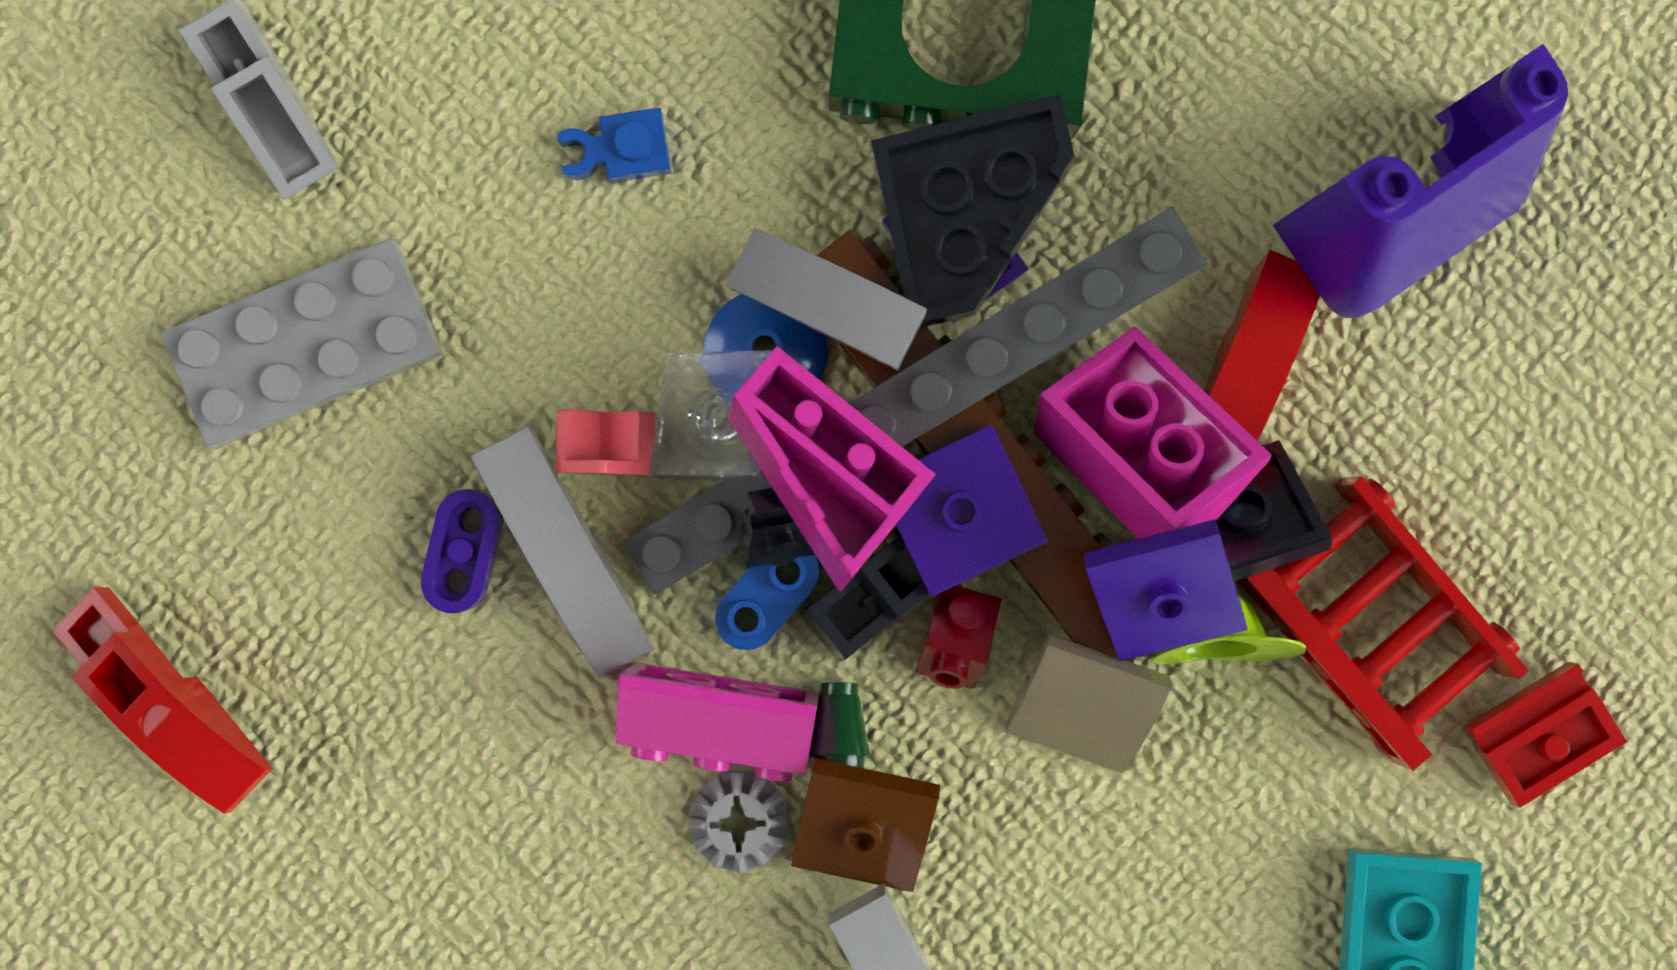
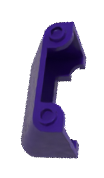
[1273,44,1568,318]

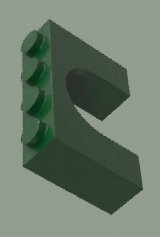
[828,0,1096,139]

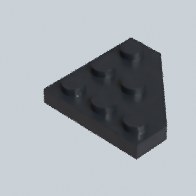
[871,94,1075,328]

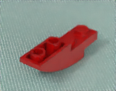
[52,586,273,814]

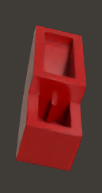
[1204,249,1320,441]

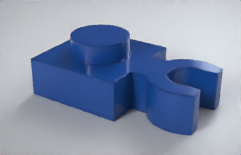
[557,107,672,183]

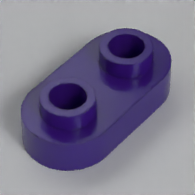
[421,489,503,613]

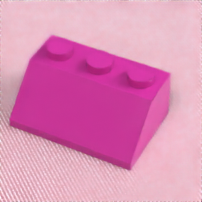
[1033,326,1271,539]
[616,662,819,782]

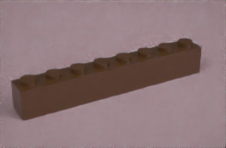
[816,229,1130,661]

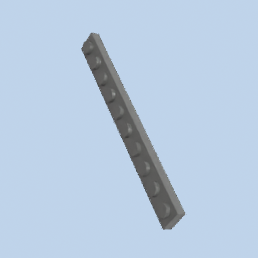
[623,206,1207,595]

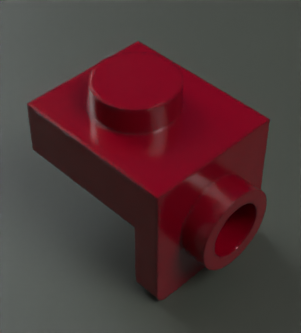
[915,586,1002,689]

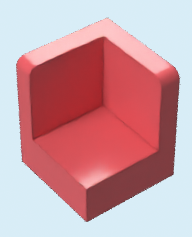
[555,409,655,475]

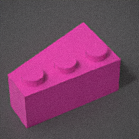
[728,346,936,593]

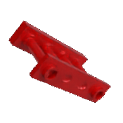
[1237,476,1529,771]

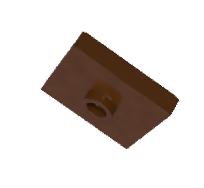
[791,758,940,892]

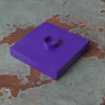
[896,424,1048,597]
[1083,519,1248,661]

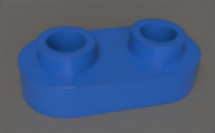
[715,555,819,650]

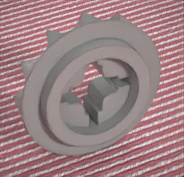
[688,771,789,873]

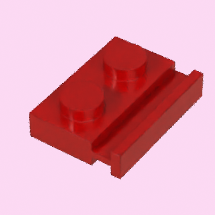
[1463,662,1627,808]

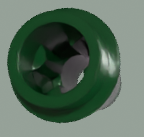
[809,682,871,768]

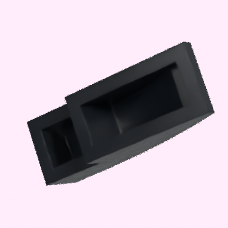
[800,534,929,662]

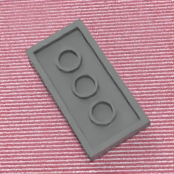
[160,238,444,449]

